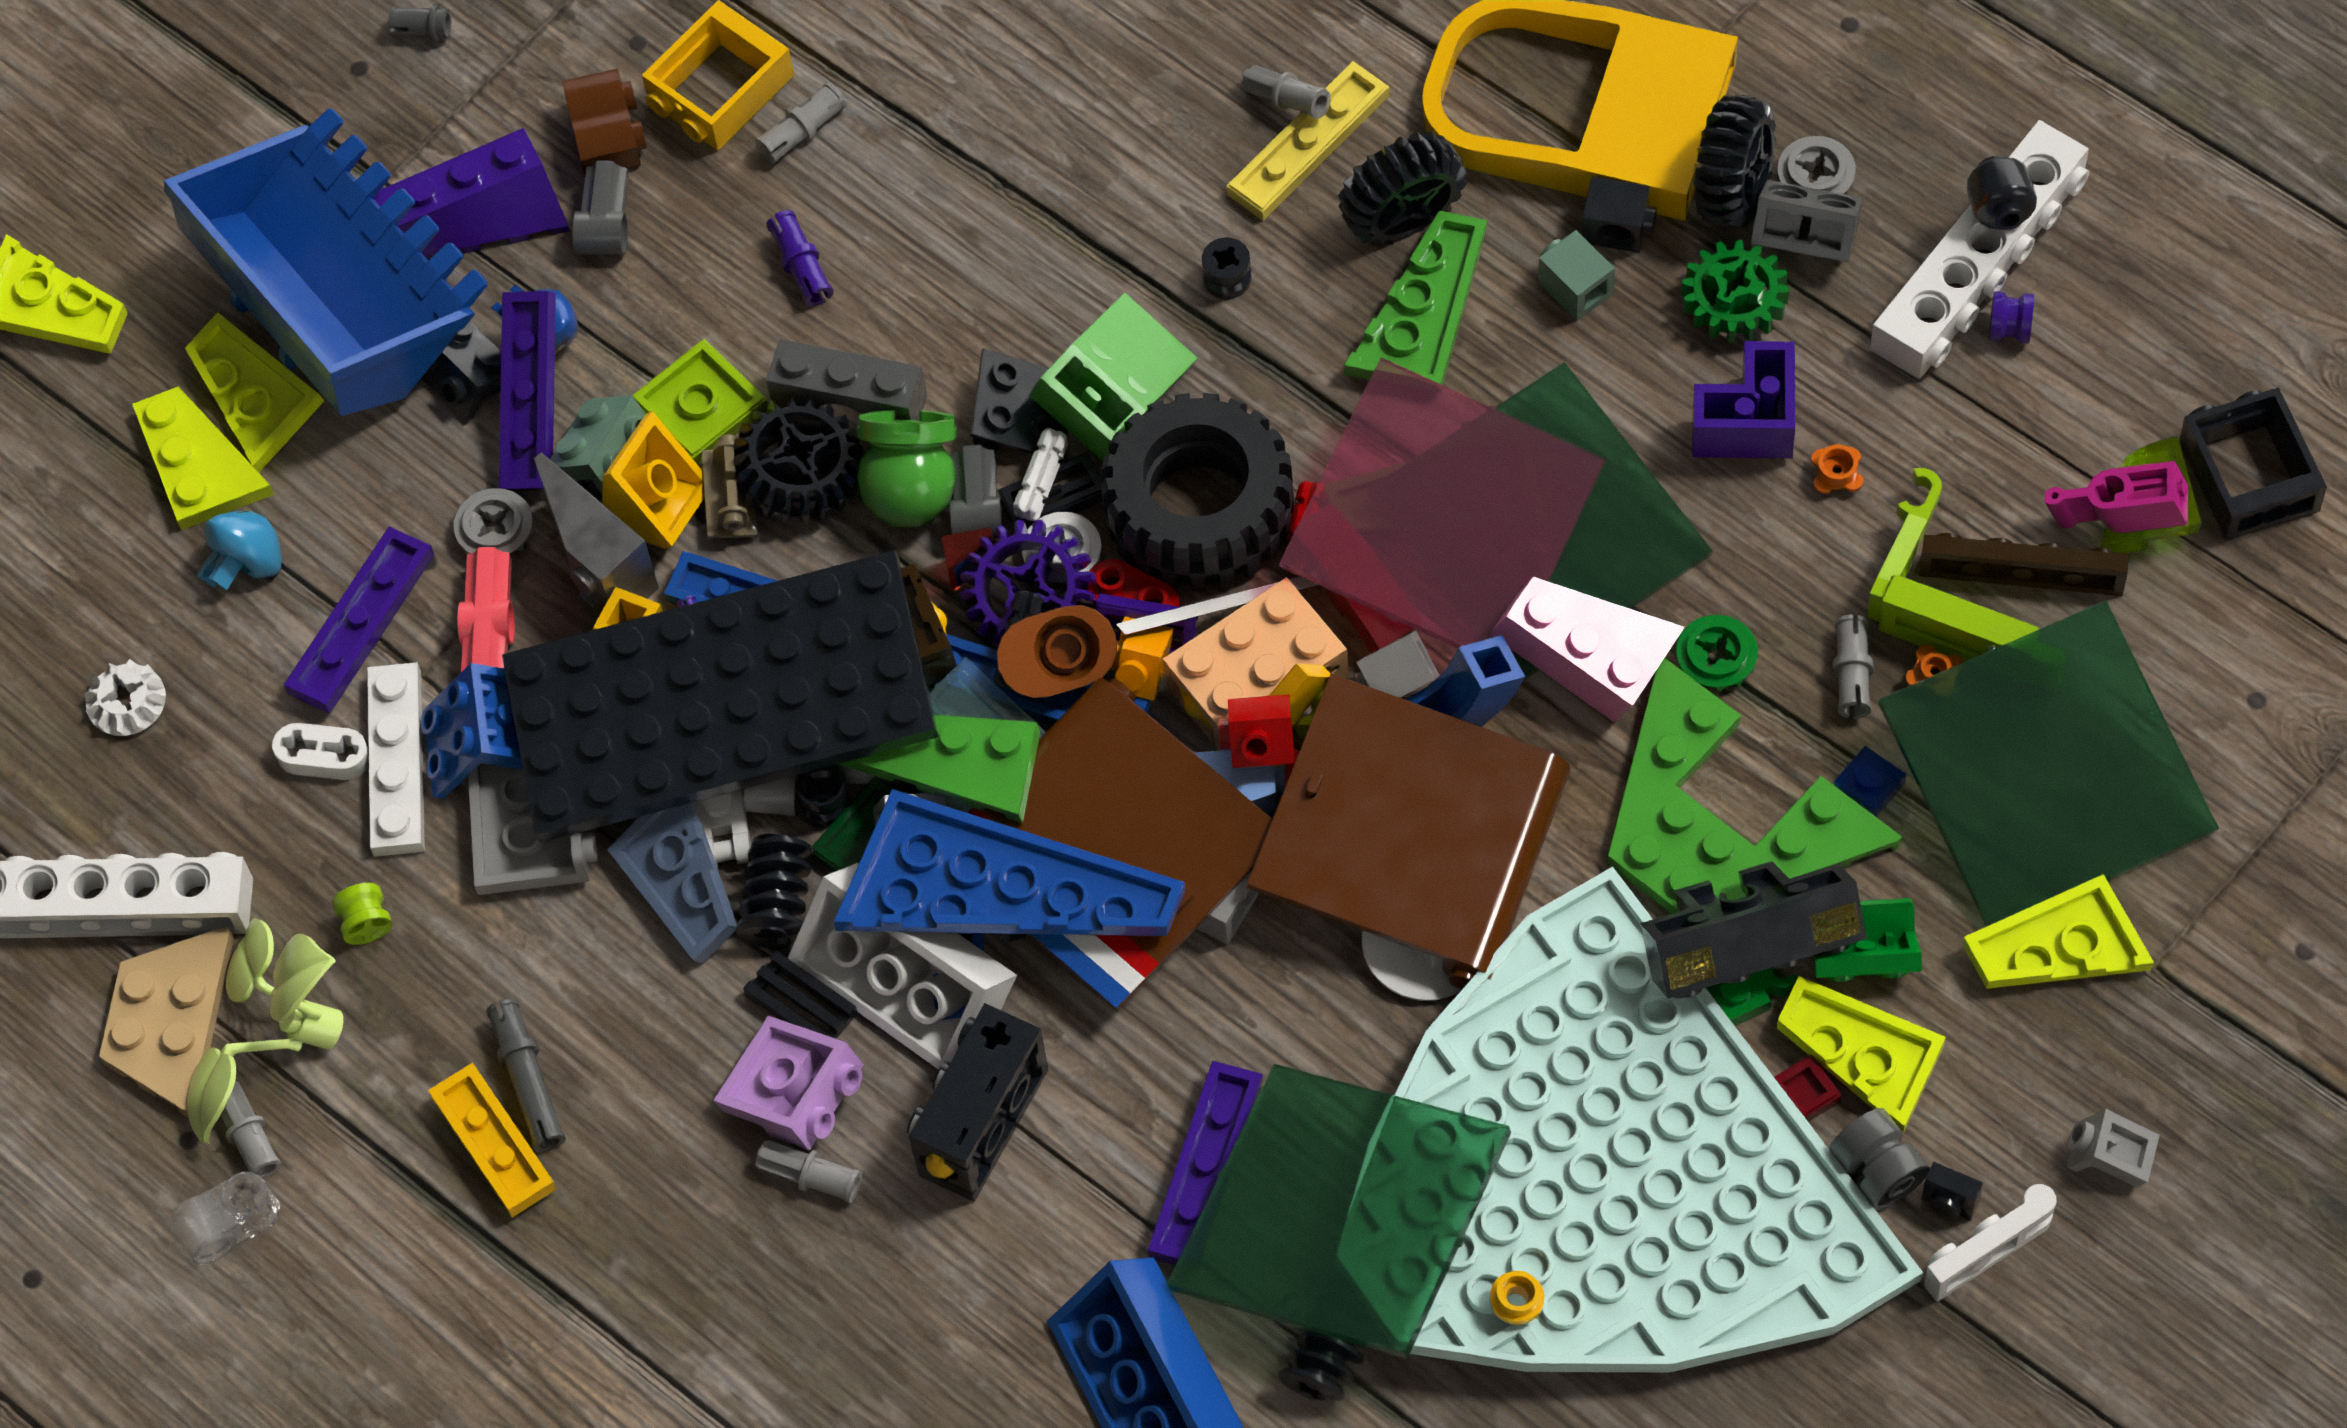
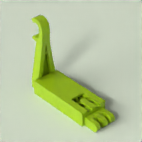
[1867,468,2065,691]

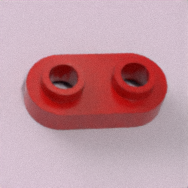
[1086,559,1180,607]

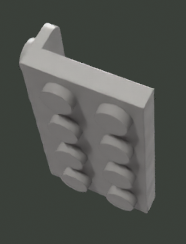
[468,763,597,895]

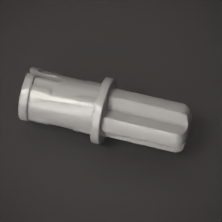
[1241,65,1331,119]
[221,1080,282,1180]
[755,1140,862,1203]

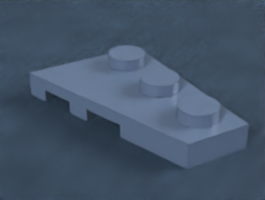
[607,802,737,963]

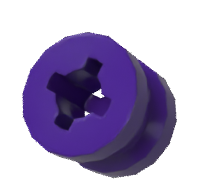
[1989,291,2034,344]

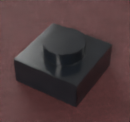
[1921,1161,1983,1221]

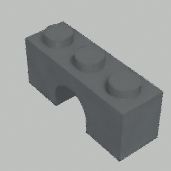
[766,339,927,420]

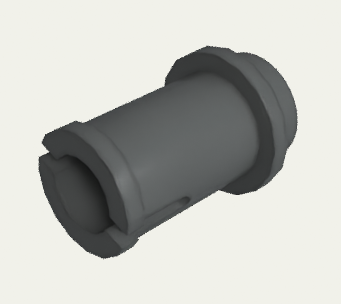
[388,4,452,41]

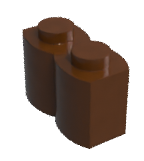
[562,68,647,177]

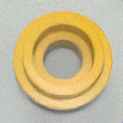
[1489,1271,1545,1325]

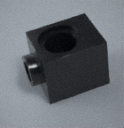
[1582,176,1657,253]

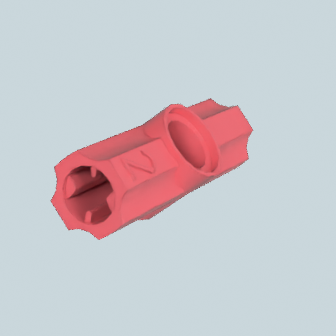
[457,547,515,672]

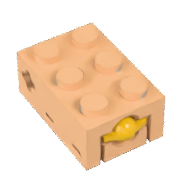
[1163,577,1348,751]

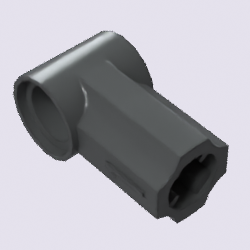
[573,161,629,255]
[950,445,1003,545]

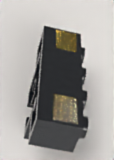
[1640,861,1867,999]

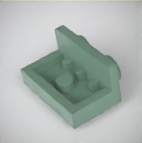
[550,395,645,493]

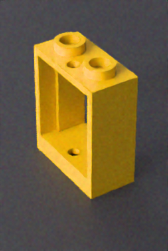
[641,0,795,151]

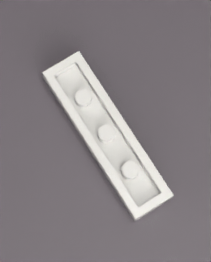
[367,662,425,857]

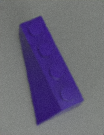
[374,128,570,260]

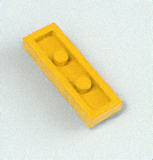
[428,1062,557,1218]

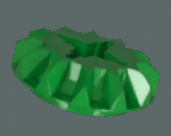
[1676,615,1758,693]

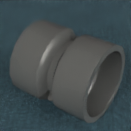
[1829,1108,1930,1210]

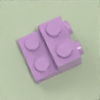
[713,1016,864,1151]

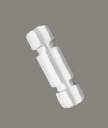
[1013,428,1068,521]

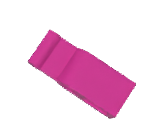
[2045,461,2188,533]

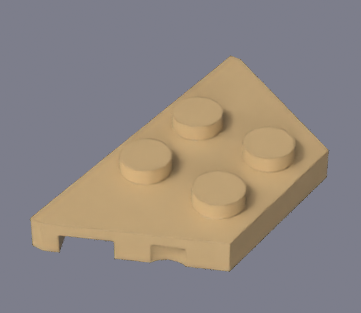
[99,927,234,1118]

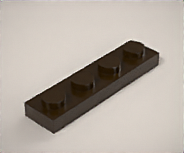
[1919,533,2129,596]

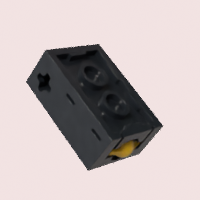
[907,1003,1049,1202]

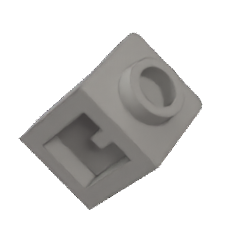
[2067,1109,2160,1188]

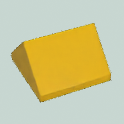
[602,411,705,549]

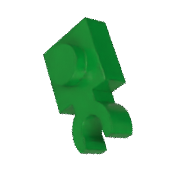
[1705,967,1798,1026]

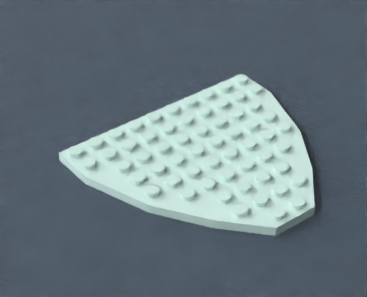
[1336,867,1923,1373]

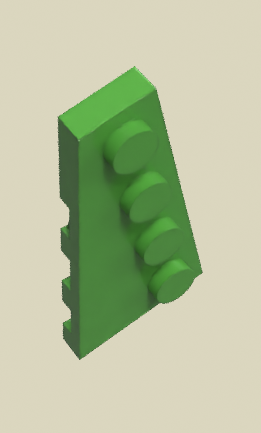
[840,715,1041,824]

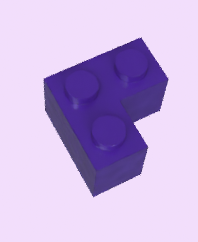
[1692,341,1795,459]

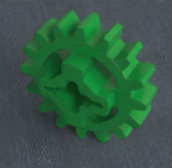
[1681,240,1789,343]

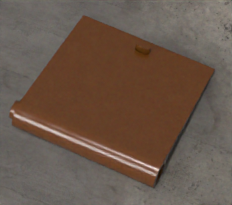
[1246,673,1570,990]

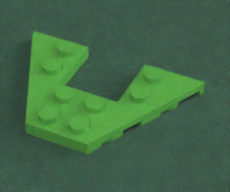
[1608,657,1902,914]

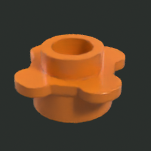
[1811,444,1864,494]
[1905,645,1965,699]

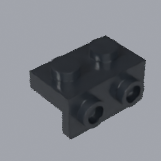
[421,321,501,421]

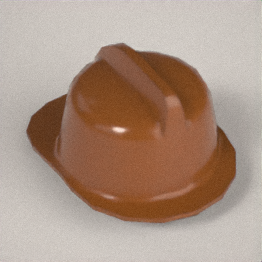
[996,605,1117,698]

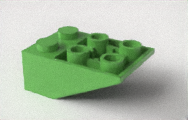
[1029,293,1198,462]

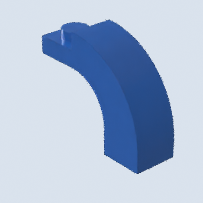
[1404,635,1525,727]

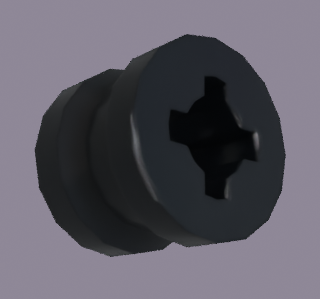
[1202,237,1252,299]

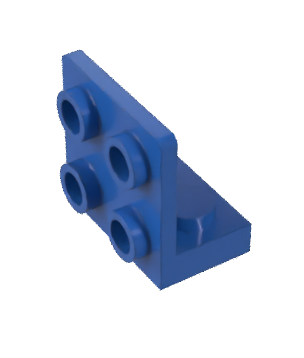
[421,663,523,799]

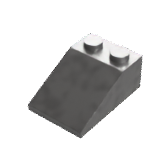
[534,452,659,619]

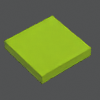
[632,339,769,465]

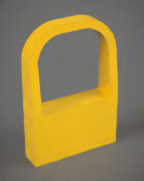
[1422,0,1738,221]

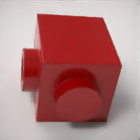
[1218,694,1295,768]

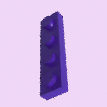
[499,291,556,491]
[284,526,434,714]
[1148,1060,1263,1272]

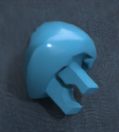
[197,511,282,590]

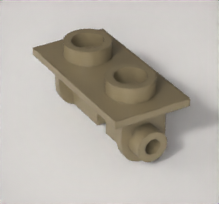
[702,434,757,539]

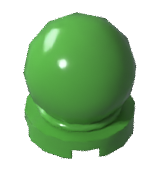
[857,410,957,528]

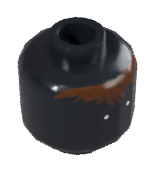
[1967,155,2037,230]

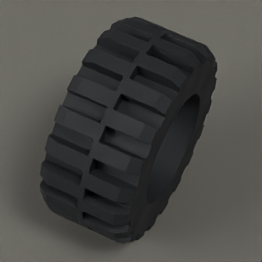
[1101,392,1294,591]

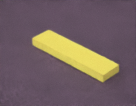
[1226,61,1390,221]

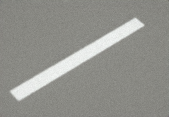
[1116,573,1321,635]

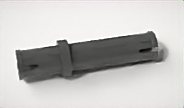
[486,998,566,1152]

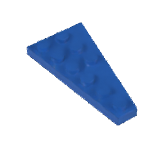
[834,789,1185,936]

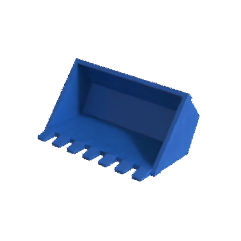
[164,108,488,416]

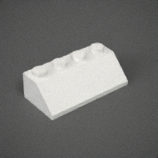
[788,863,1017,1069]

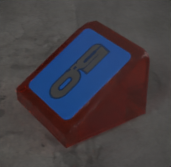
[941,527,994,591]

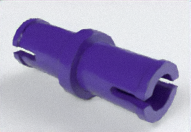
[766,210,834,307]

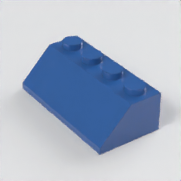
[1047,1257,1244,1428]

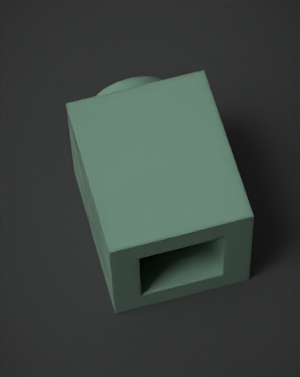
[1538,230,1615,321]

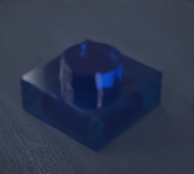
[1834,746,1907,817]

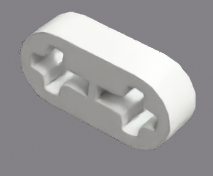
[272,723,369,780]

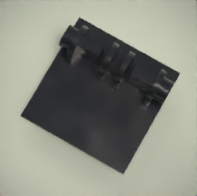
[970,348,1068,462]

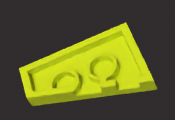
[0,234,128,354]
[185,312,324,473]
[132,387,274,530]
[1962,874,2154,989]
[1777,976,1946,1134]

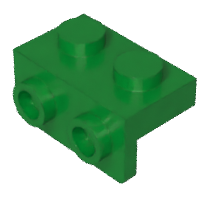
[1810,898,1922,982]

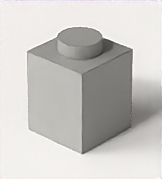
[1355,630,1440,698]

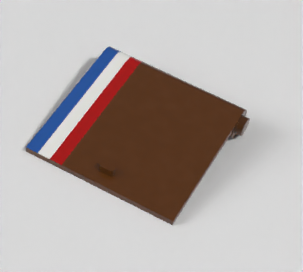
[967,678,1273,1011]

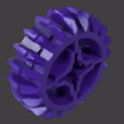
[960,520,1097,649]

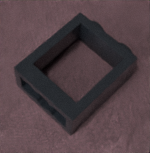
[2179,387,2327,541]

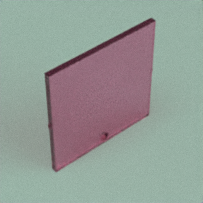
[1279,357,1605,655]

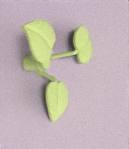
[187,918,343,1144]

